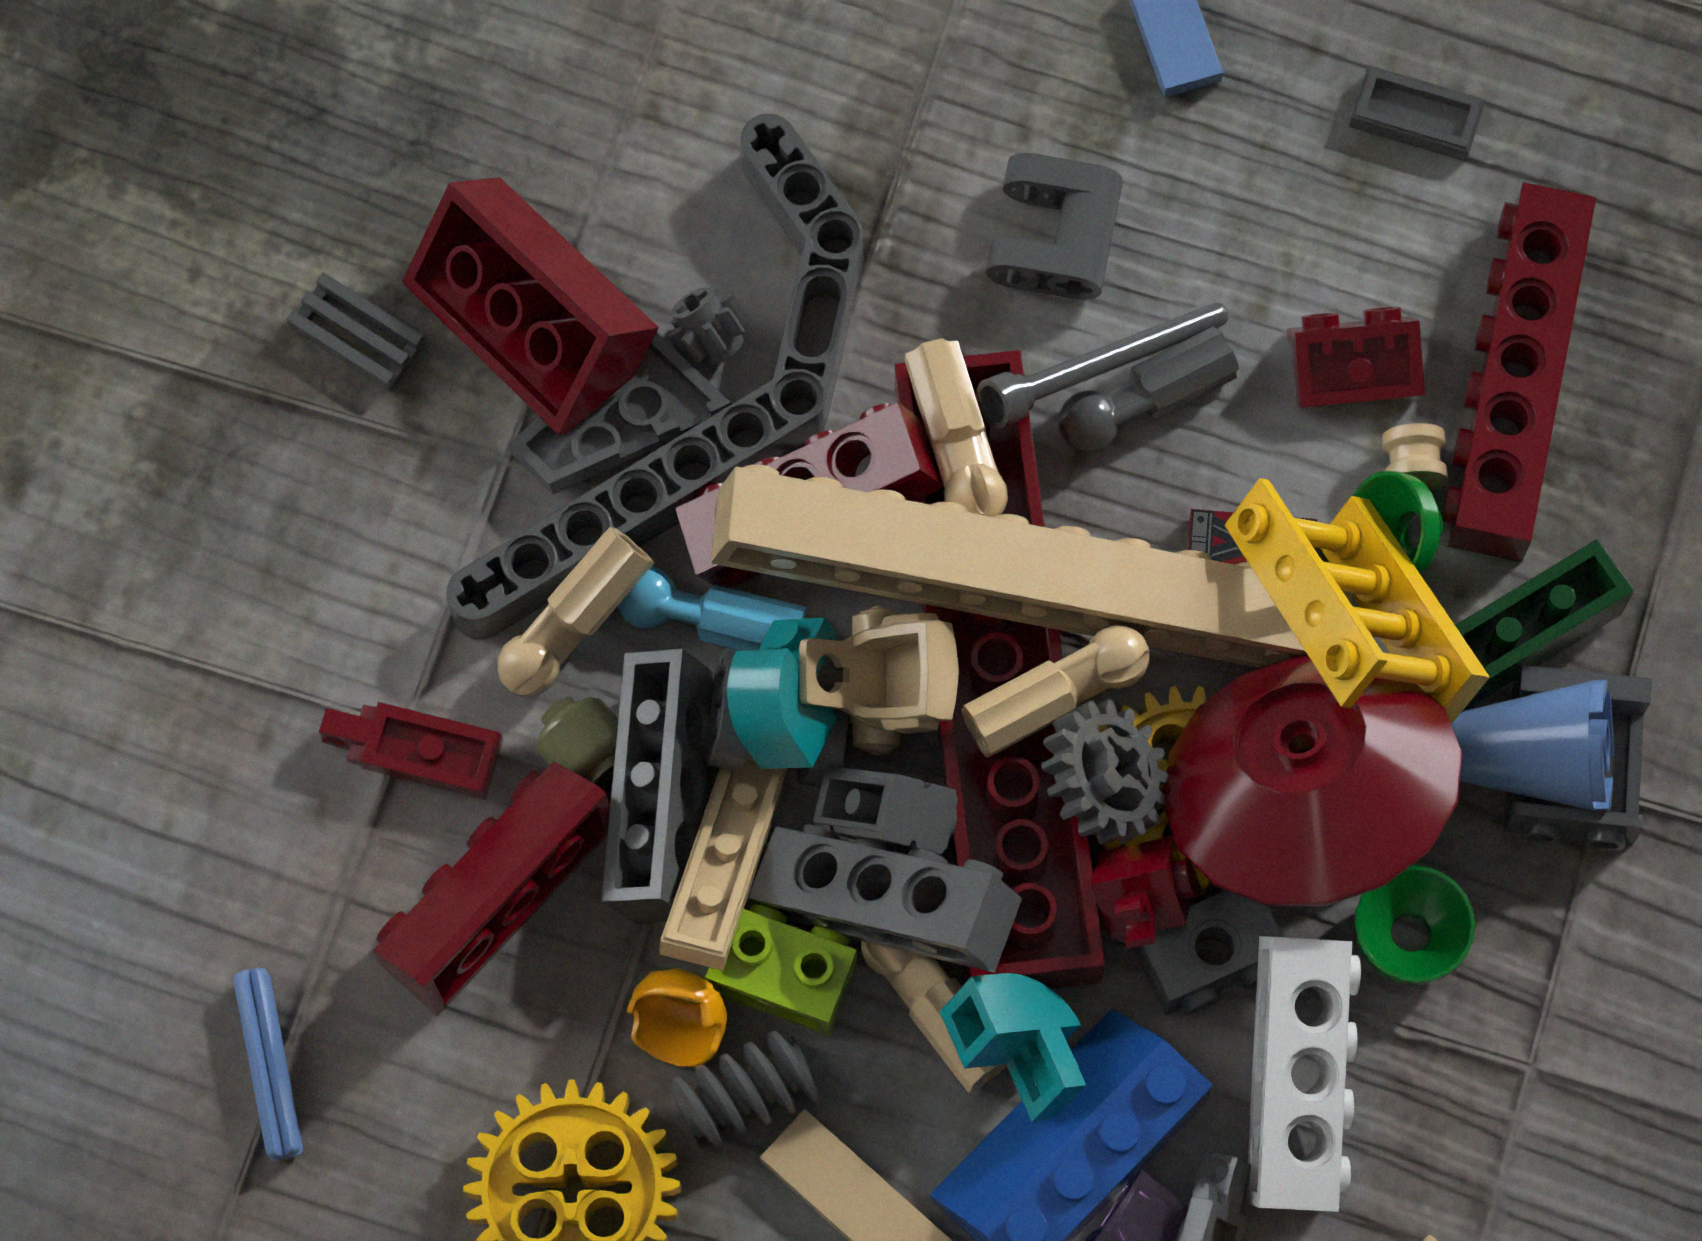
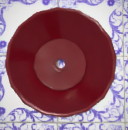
[1163,655,1463,906]

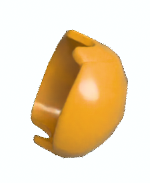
[627,968,727,1067]

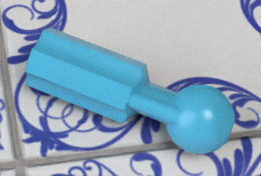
[617,567,807,651]

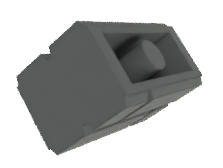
[813,766,958,854]

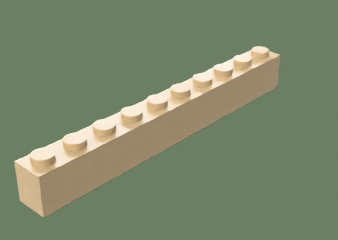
[711,465,1352,668]

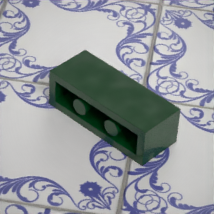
[1455,539,1635,711]

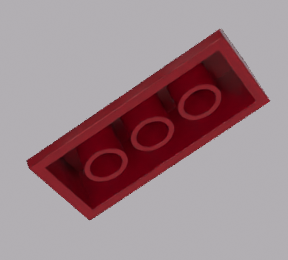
[402,177,659,435]
[373,761,610,1017]

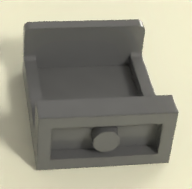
[1504,665,1652,851]

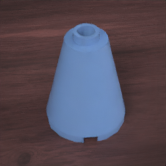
[1451,680,1614,811]

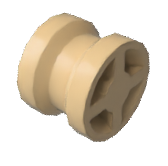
[1382,423,1449,490]

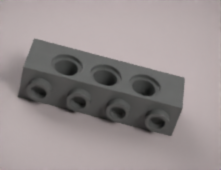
[601,648,715,924]
[748,824,1022,972]

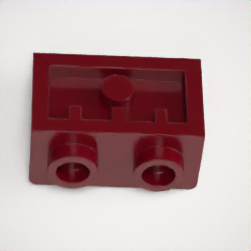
[1287,307,1425,408]

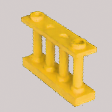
[1224,478,1490,723]

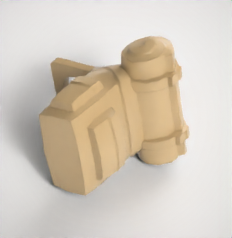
[799,606,959,756]

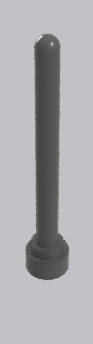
[977,303,1229,429]

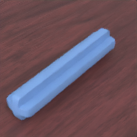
[233,968,303,1161]

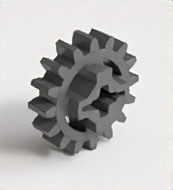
[1041,700,1169,845]

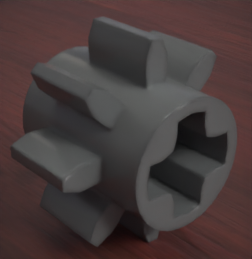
[668,287,748,365]

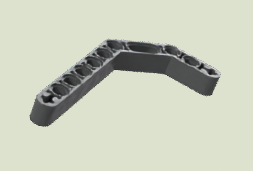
[446,114,863,639]

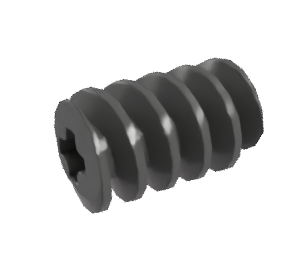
[671,1030,821,1154]

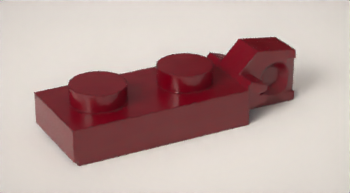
[319,702,503,800]

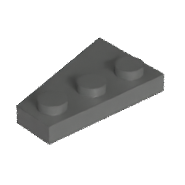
[508,333,731,494]

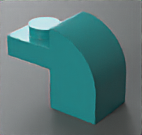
[727,617,838,769]
[939,973,1086,1122]

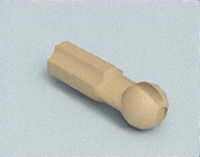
[904,338,1008,517]
[497,527,654,697]
[961,624,1149,758]
[861,941,1007,1093]

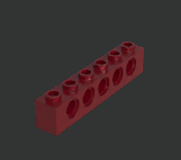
[1441,182,1597,562]

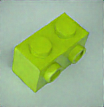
[705,904,857,1037]

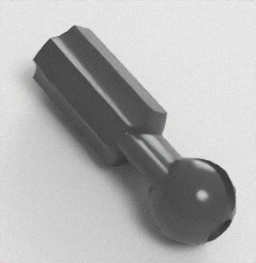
[1058,327,1239,452]

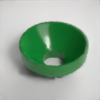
[1352,471,1444,575]
[1354,865,1475,986]

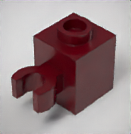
[1091,836,1198,949]

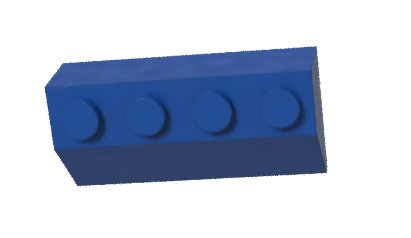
[929,1009,1213,1241]

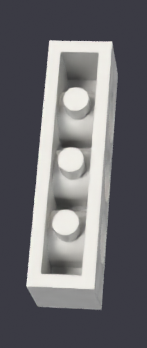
[1246,936,1361,1212]

